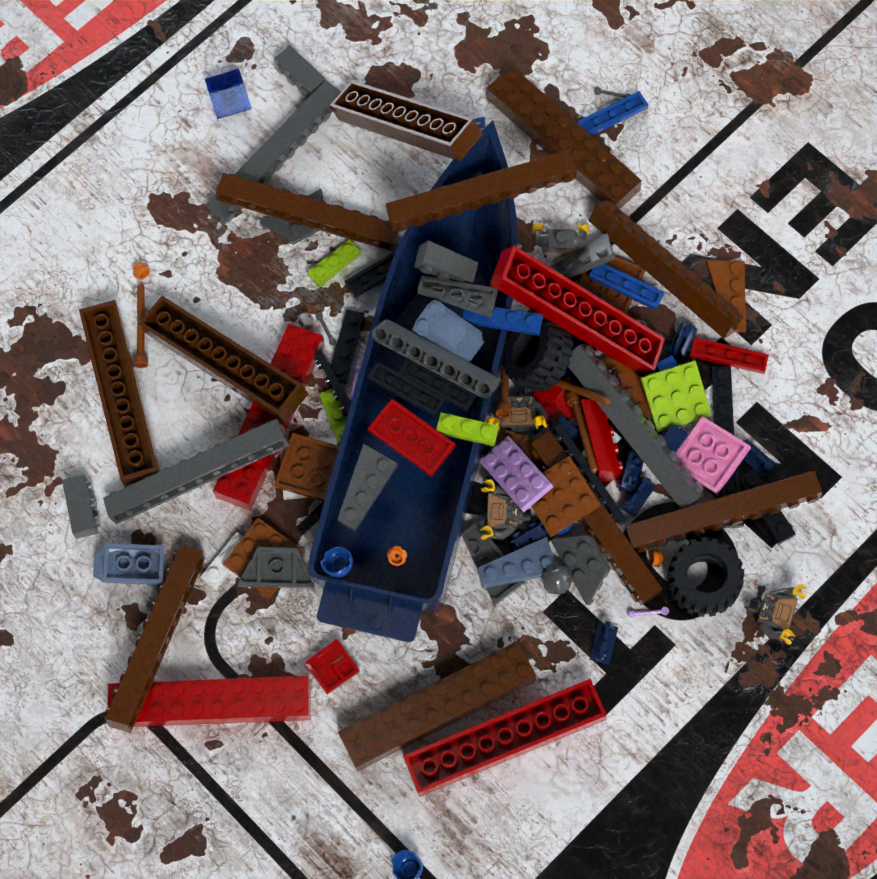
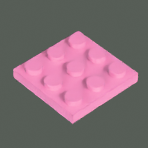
[676,416,751,495]

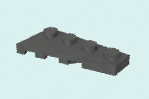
[550,233,615,279]
[418,276,498,318]
[337,444,398,531]
[461,522,525,607]

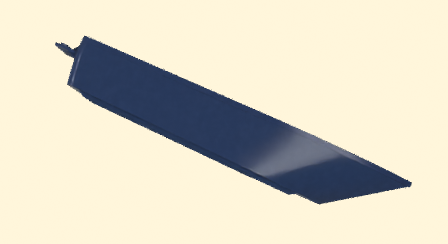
[308,120,517,642]

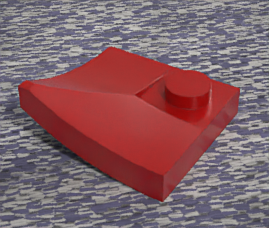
[532,377,576,426]
[304,639,360,695]

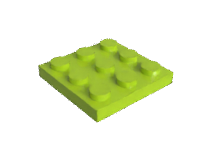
[640,361,712,433]

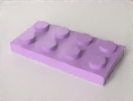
[479,436,554,512]

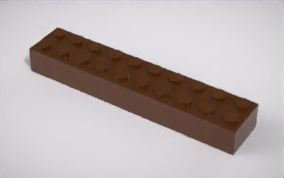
[486,66,642,209]
[329,80,483,162]
[139,295,308,424]
[79,300,160,487]
[338,641,536,772]

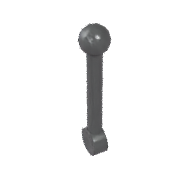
[594,87,631,98]
[316,312,336,346]

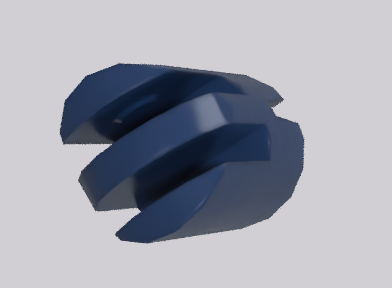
[667,322,697,359]

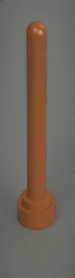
[133,284,148,368]
[496,341,511,419]
[555,379,610,405]
[566,392,598,473]

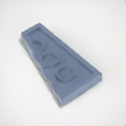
[477,537,556,588]

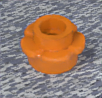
[133,263,150,280]
[387,546,407,566]
[649,548,665,568]

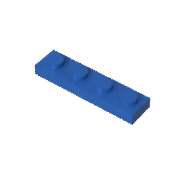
[577,91,648,136]
[589,264,665,311]
[463,307,543,336]

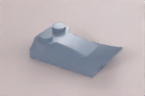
[412,299,484,361]
[93,543,164,587]

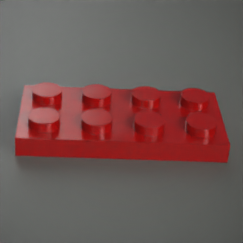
[368,399,456,477]

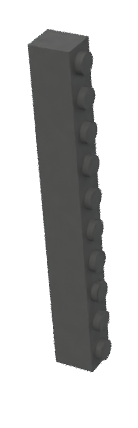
[205,80,341,226]
[569,343,705,509]
[103,419,290,524]

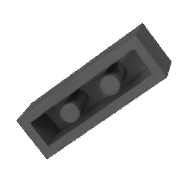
[274,45,326,98]
[414,240,478,284]
[62,474,101,539]

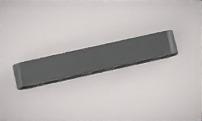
[372,320,499,398]

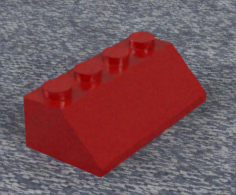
[580,399,623,483]

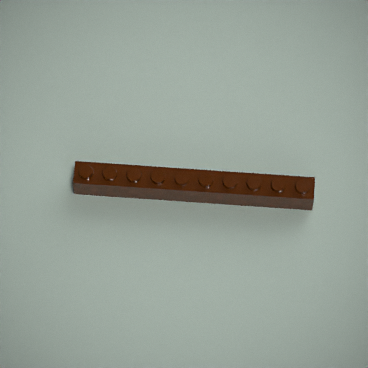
[385,150,577,232]
[216,173,399,252]
[588,199,744,339]
[529,431,662,606]
[626,470,822,553]
[104,545,205,733]

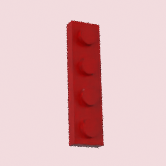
[690,337,769,374]

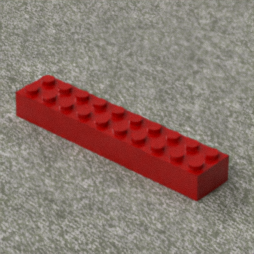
[490,245,665,376]
[213,323,325,511]
[107,676,311,728]
[403,678,607,797]

